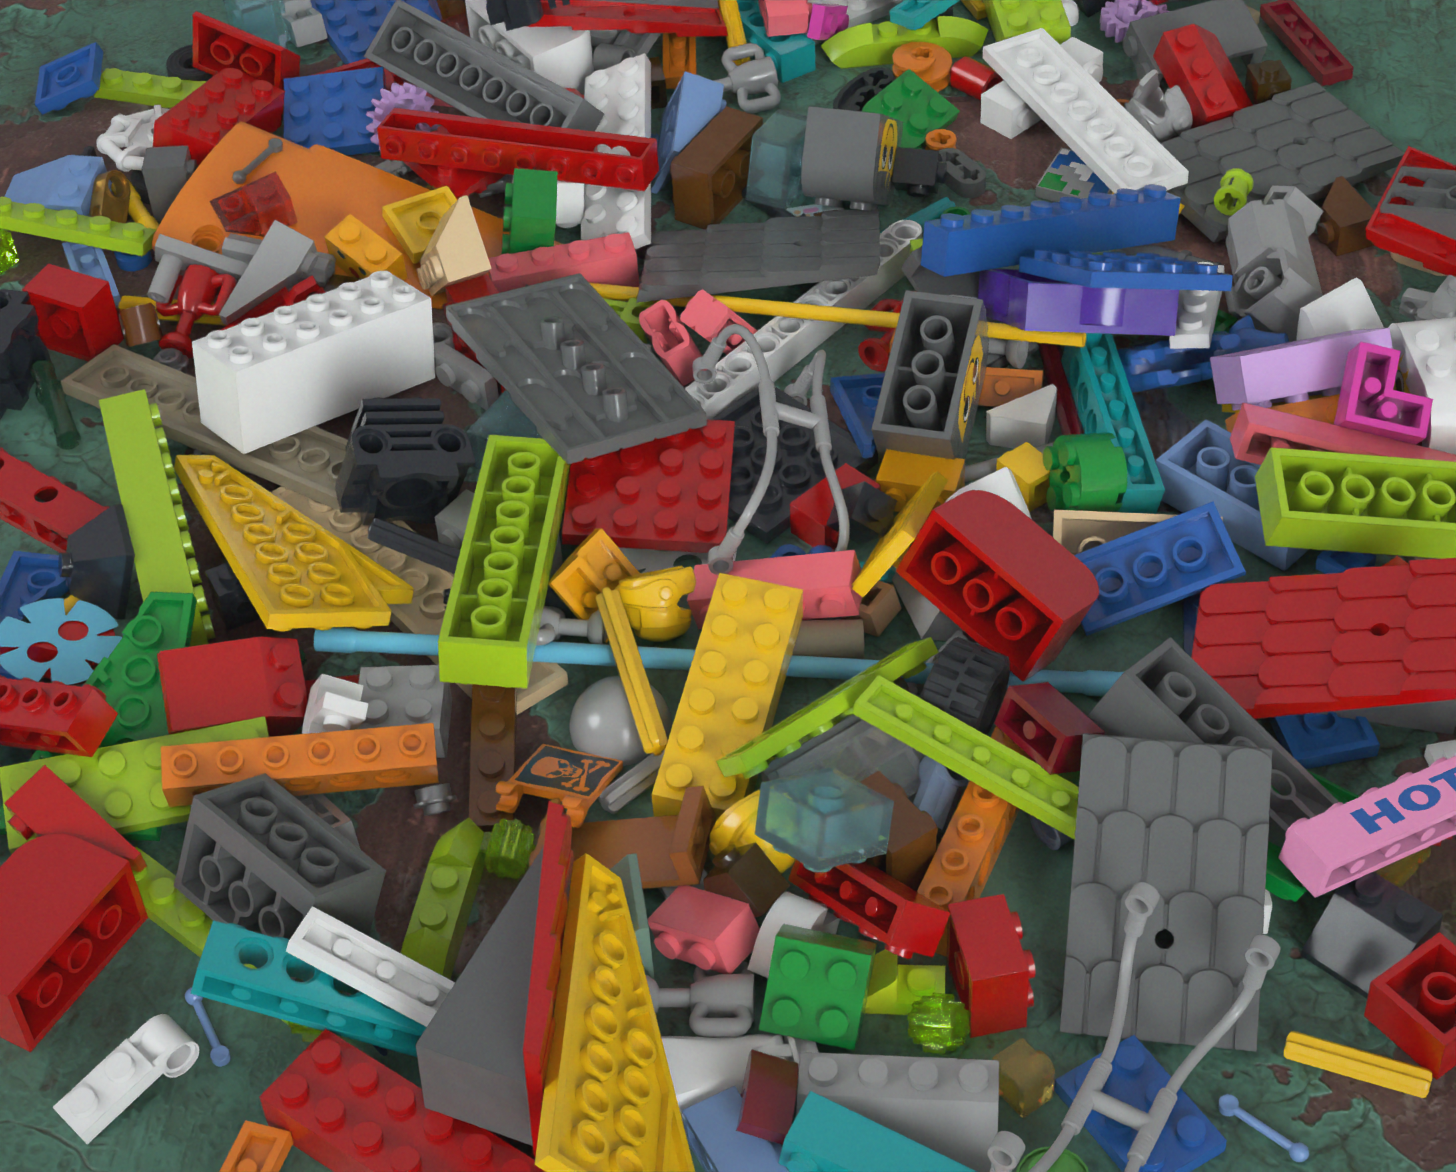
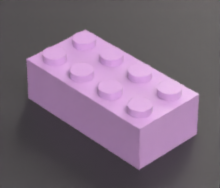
[1210,328,1397,410]

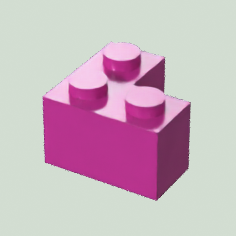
[1334,342,1433,445]

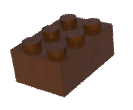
[670,106,766,230]

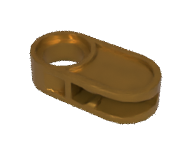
[89,170,131,224]

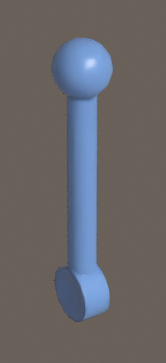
[185,987,231,1067]
[1218,1094,1309,1162]

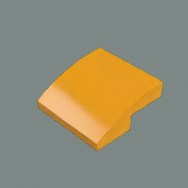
[548,528,640,643]

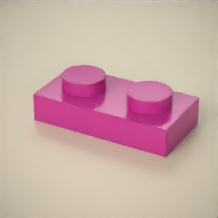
[807,4,849,40]

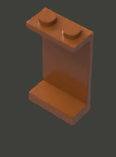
[529,786,716,889]

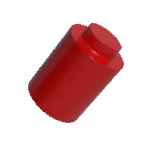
[950,56,1003,101]

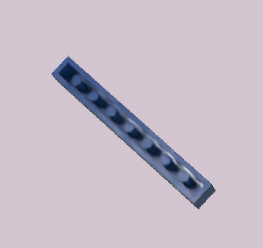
[921,184,1181,277]

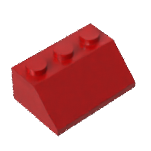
[193,11,300,90]
[1153,23,1253,129]

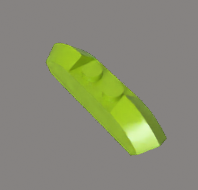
[821,16,988,69]
[401,818,489,980]

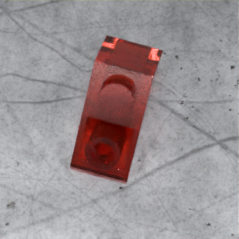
[210,171,297,237]

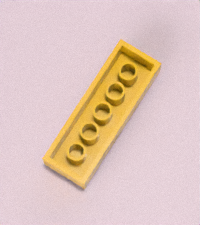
[652,573,803,820]

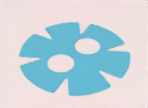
[0,598,122,685]

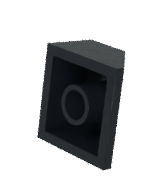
[1301,872,1443,999]

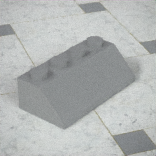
[796,1052,999,1172]

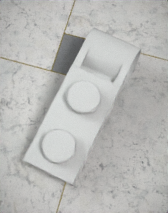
[53,1014,200,1145]

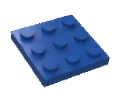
[284,67,386,155]

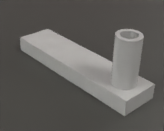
[147,234,300,303]

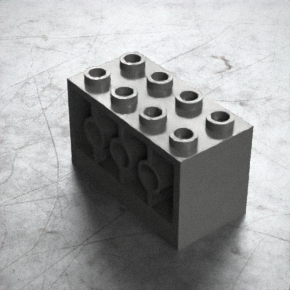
[174,773,386,982]

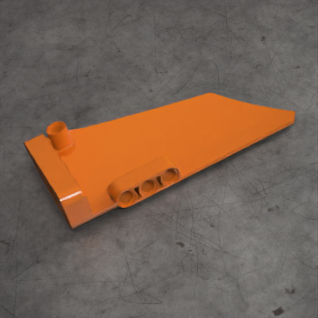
[152,121,562,309]

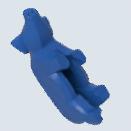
[1117,315,1289,393]

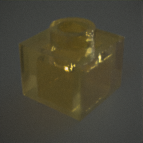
[992,1038,1055,1118]

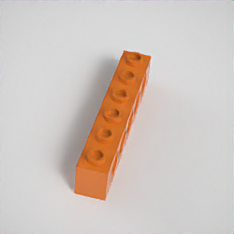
[161,723,439,807]
[917,726,1038,957]

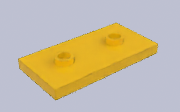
[852,471,948,597]

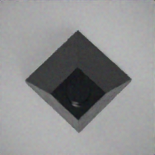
[58,504,135,620]

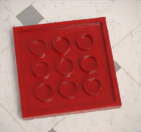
[562,419,735,553]

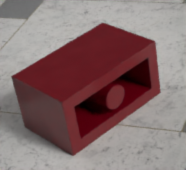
[994,682,1105,775]

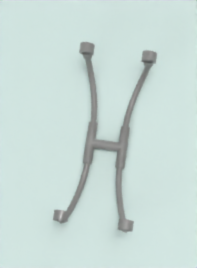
[692,324,850,575]
[987,882,1280,1172]

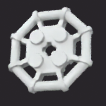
[96,105,170,172]

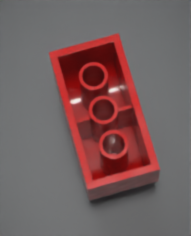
[895,490,1099,682]
[0,834,148,1052]

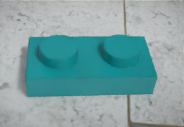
[889,0,960,30]

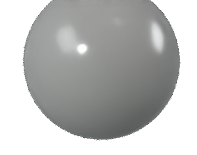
[569,675,672,766]

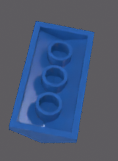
[1074,501,1246,636]

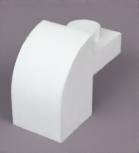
[302,674,368,734]
[747,891,840,978]

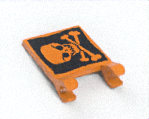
[496,744,623,828]

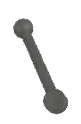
[232,138,283,185]

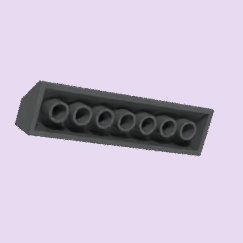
[364,0,605,131]

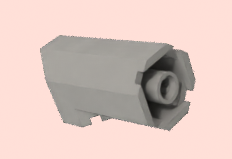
[1225,199,1323,342]

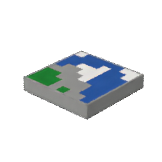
[1035,147,1113,202]

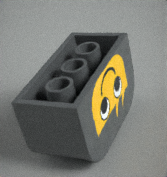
[801,106,903,211]
[871,290,989,460]

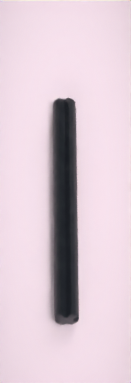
[367,518,578,619]

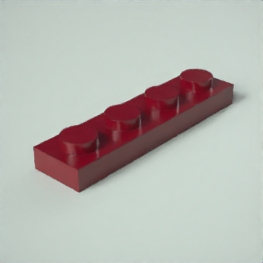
[1260,0,1354,86]

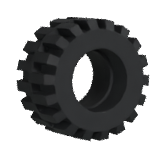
[920,637,1010,735]

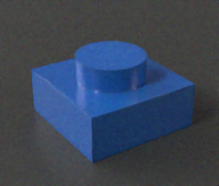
[1315,550,1377,574]

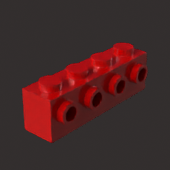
[0,675,118,757]
[788,837,951,959]

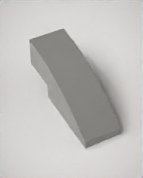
[264,0,328,47]

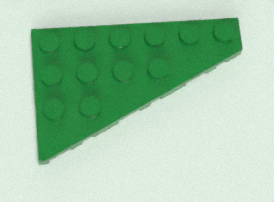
[0,592,197,841]

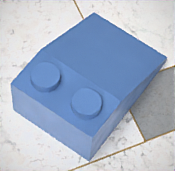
[651,71,726,194]
[0,155,112,231]

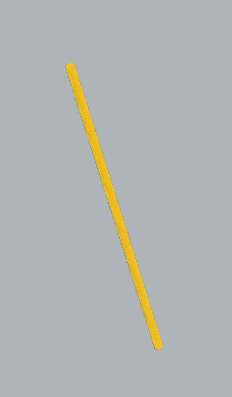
[589,283,1086,347]

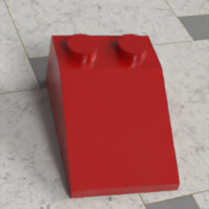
[157,637,308,737]

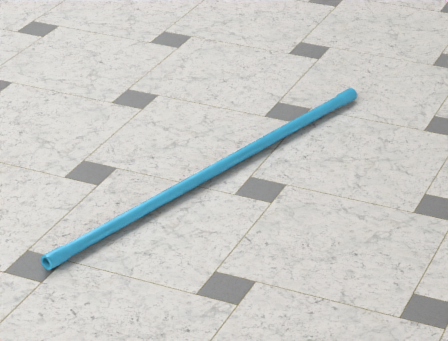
[314,627,1124,697]

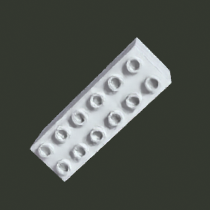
[192,270,435,454]

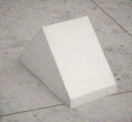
[986,384,1057,449]

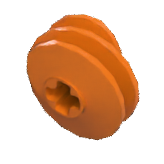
[892,42,953,92]

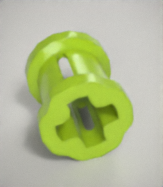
[1214,168,1254,216]

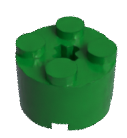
[1043,432,1127,512]

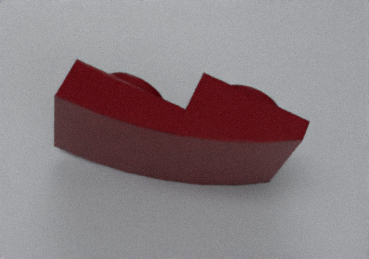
[736,1049,798,1145]

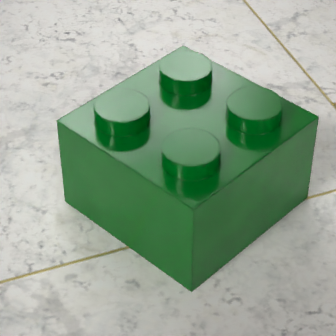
[501,168,558,255]
[759,924,877,1050]

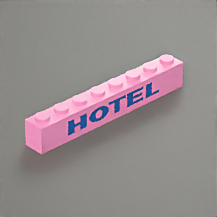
[1279,756,1456,898]

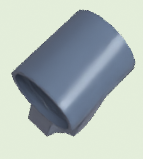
[913,756,970,839]

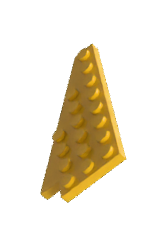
[174,455,414,632]
[535,853,695,1172]

